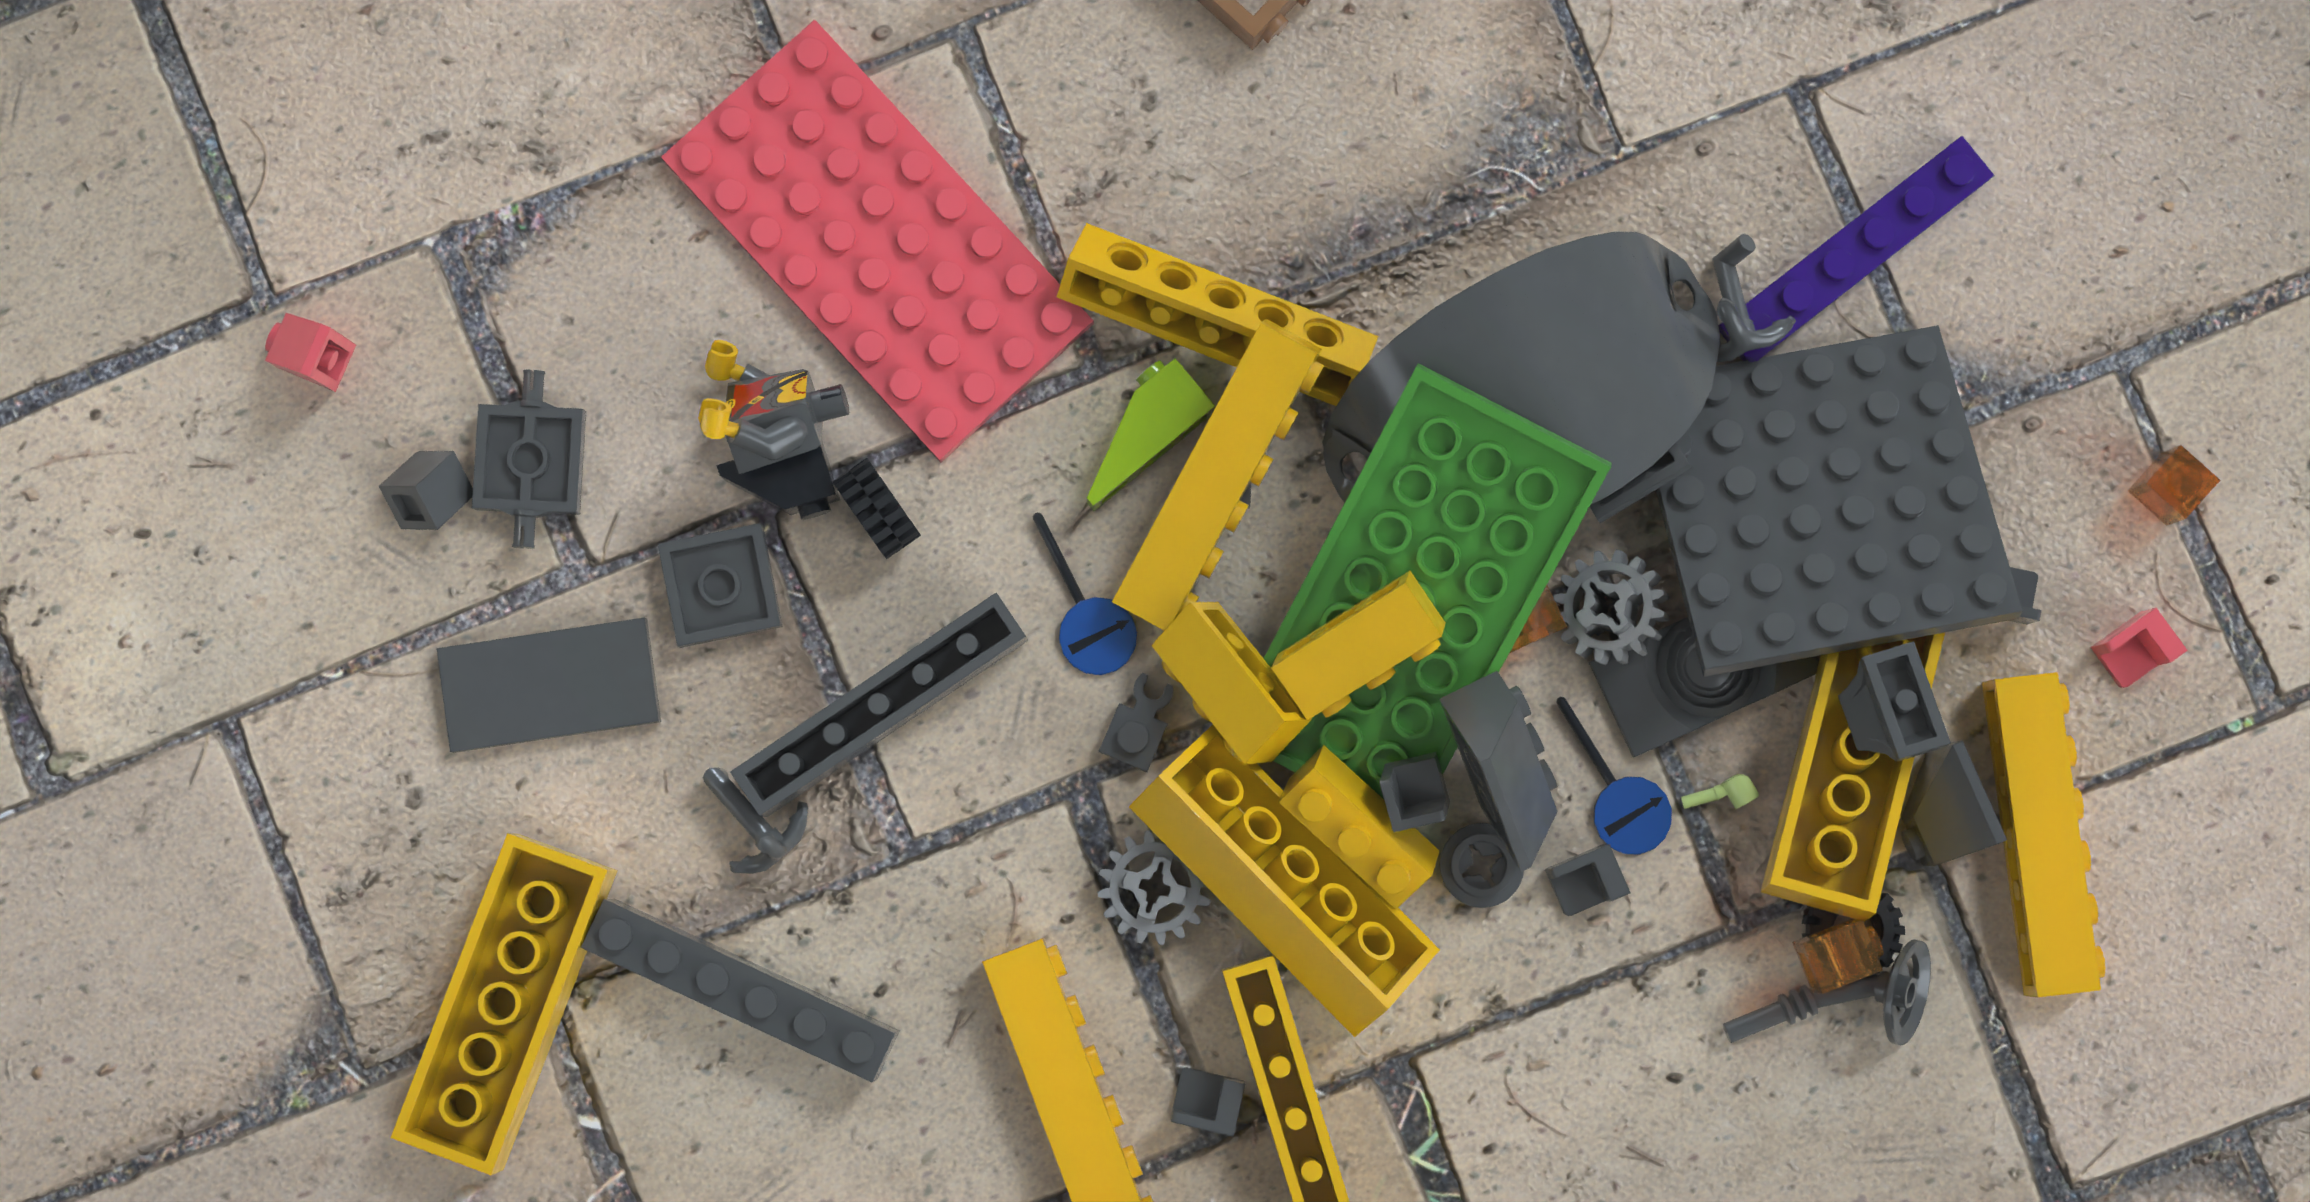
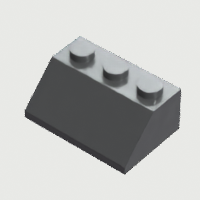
[1439,671,1558,872]

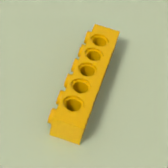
[1057,223,1379,406]

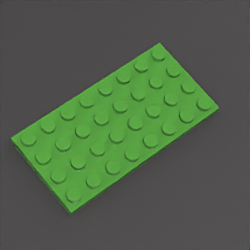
[1264,363,1612,799]

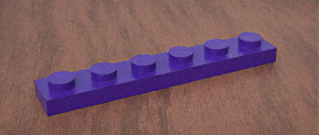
[1719,136,1995,363]

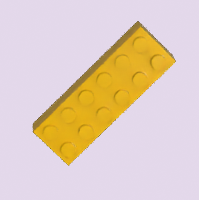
[1761,632,1945,922]
[1129,725,1440,1037]
[390,833,618,1175]

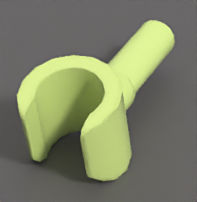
[1681,774,1759,809]

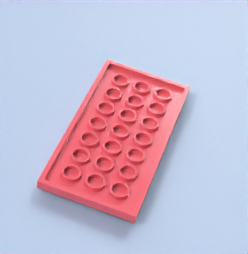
[661,19,1094,463]

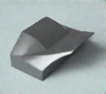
[1838,641,1951,762]

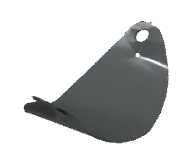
[1322,232,1720,504]

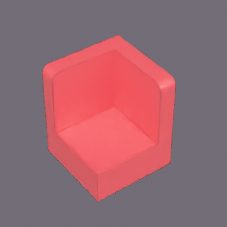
[2090,608,2188,688]

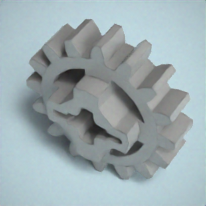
[1553,550,1670,665]
[1097,830,1211,945]

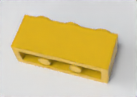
[1271,570,1446,720]
[1151,602,1312,764]
[1278,745,1440,909]

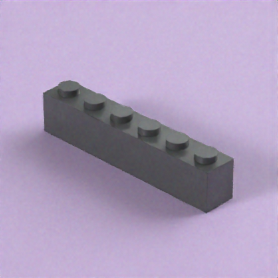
[730,592,1028,817]
[581,899,900,1083]

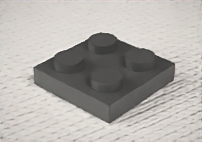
[658,523,783,648]

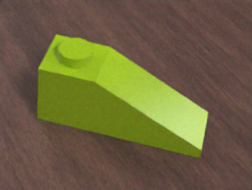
[1087,358,1215,512]

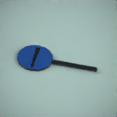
[1033,512,1137,675]
[1556,697,1672,855]

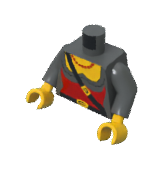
[698,340,850,474]

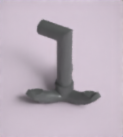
[1712,234,1796,362]
[703,768,808,874]

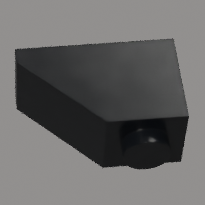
[716,441,840,520]

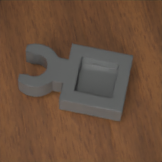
[1099,673,1173,772]

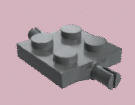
[472,369,586,549]

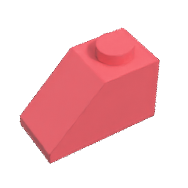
[265,313,356,392]

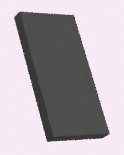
[436,617,661,753]

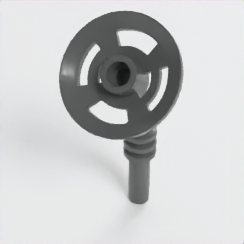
[1723,939,1931,1046]

